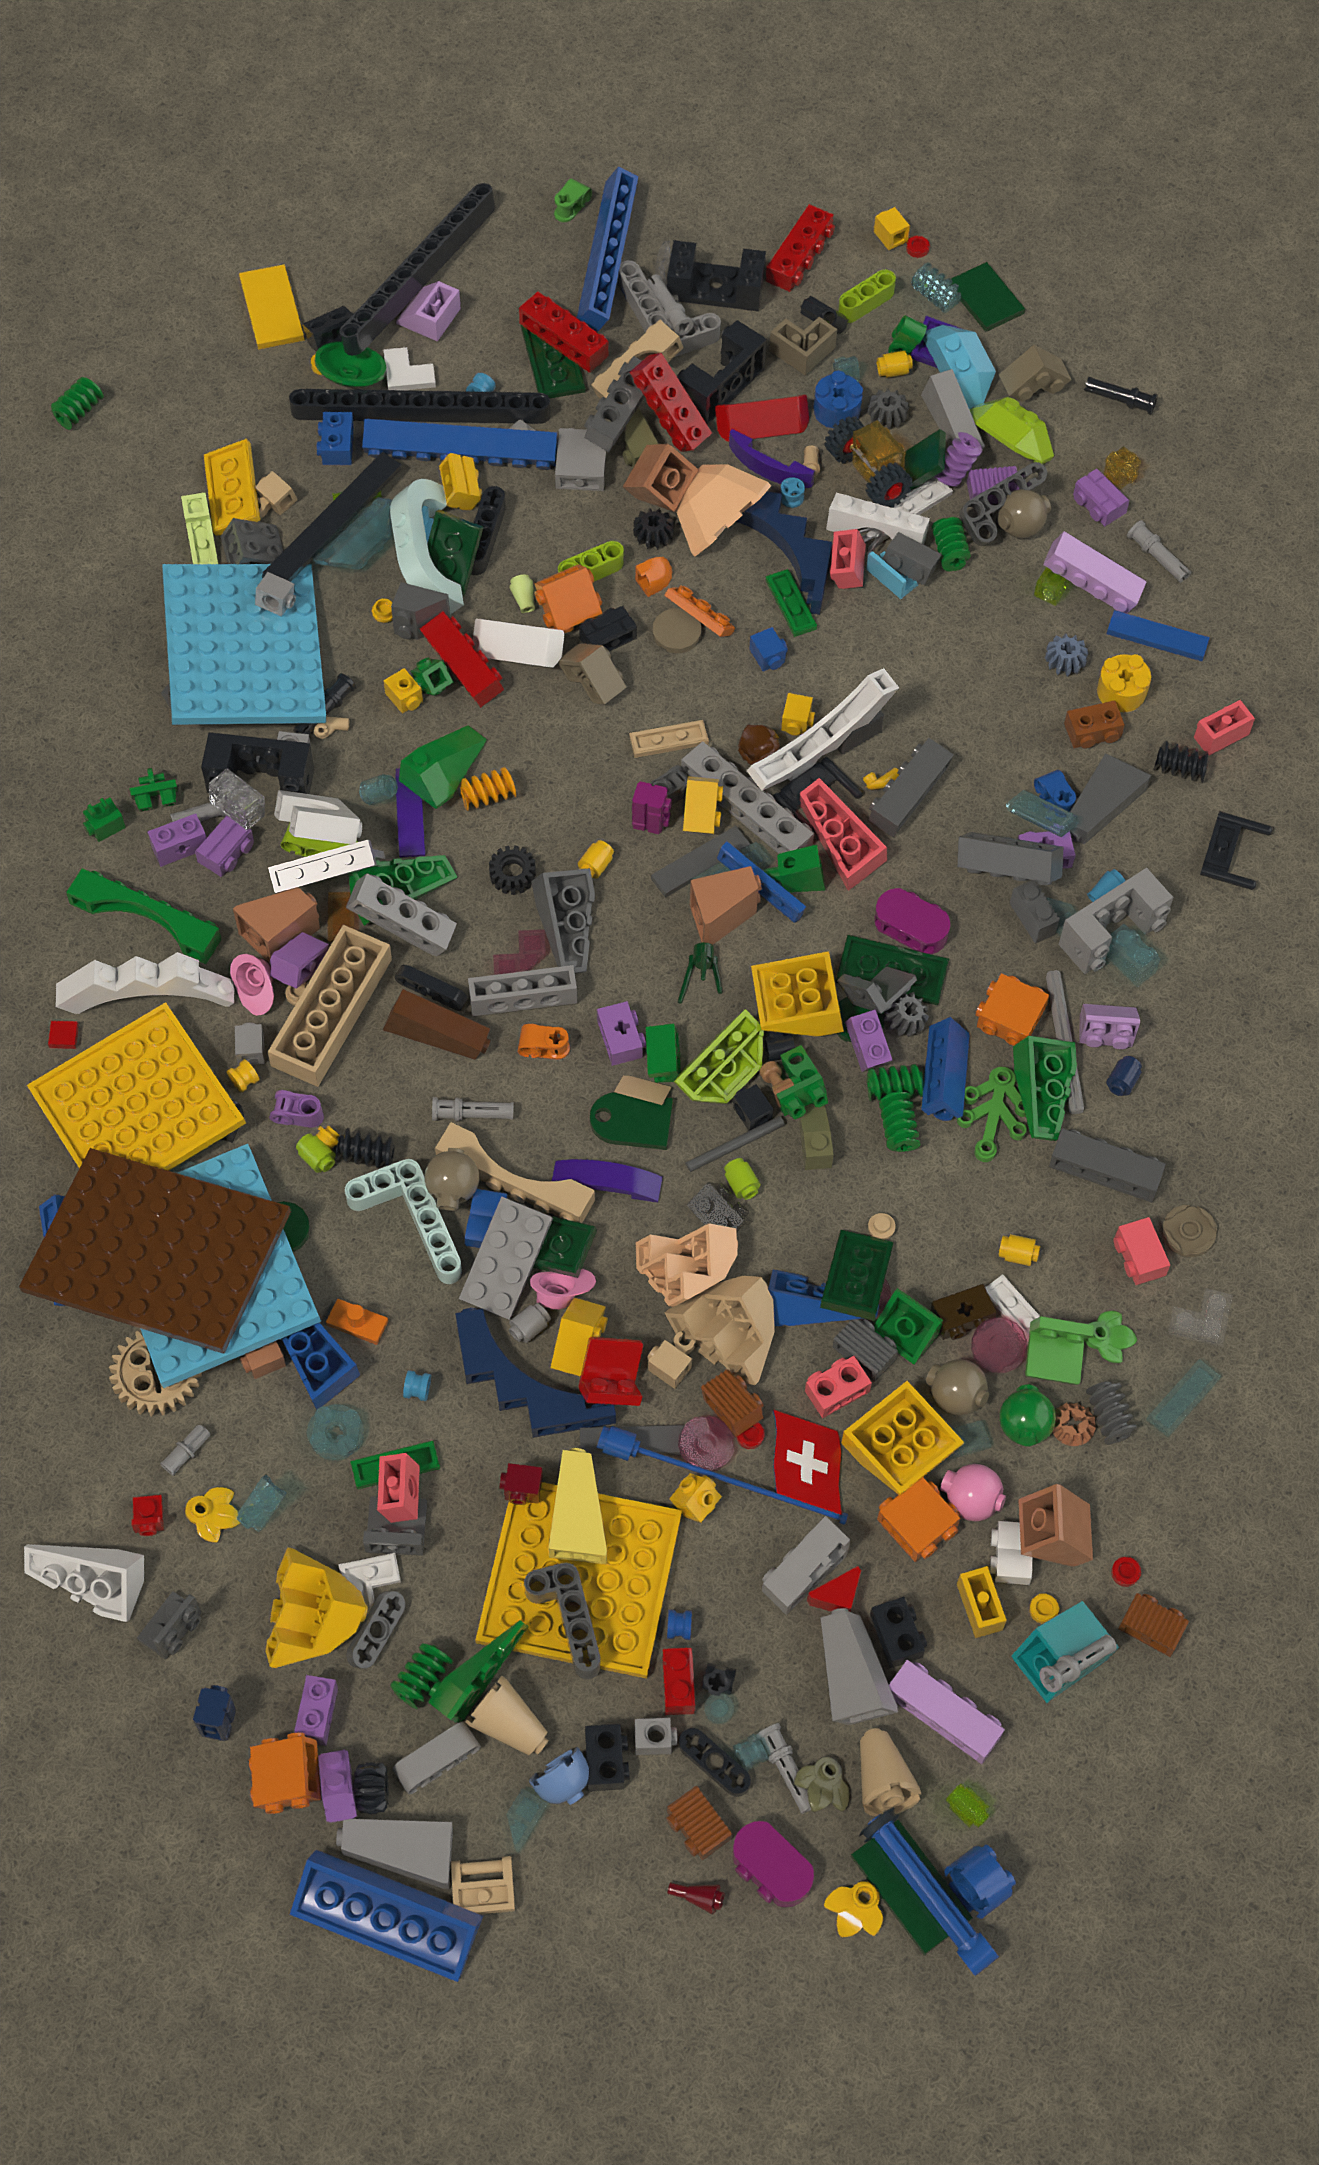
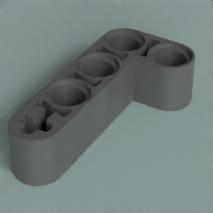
[959,462,1047,546]
[524,1563,600,1679]

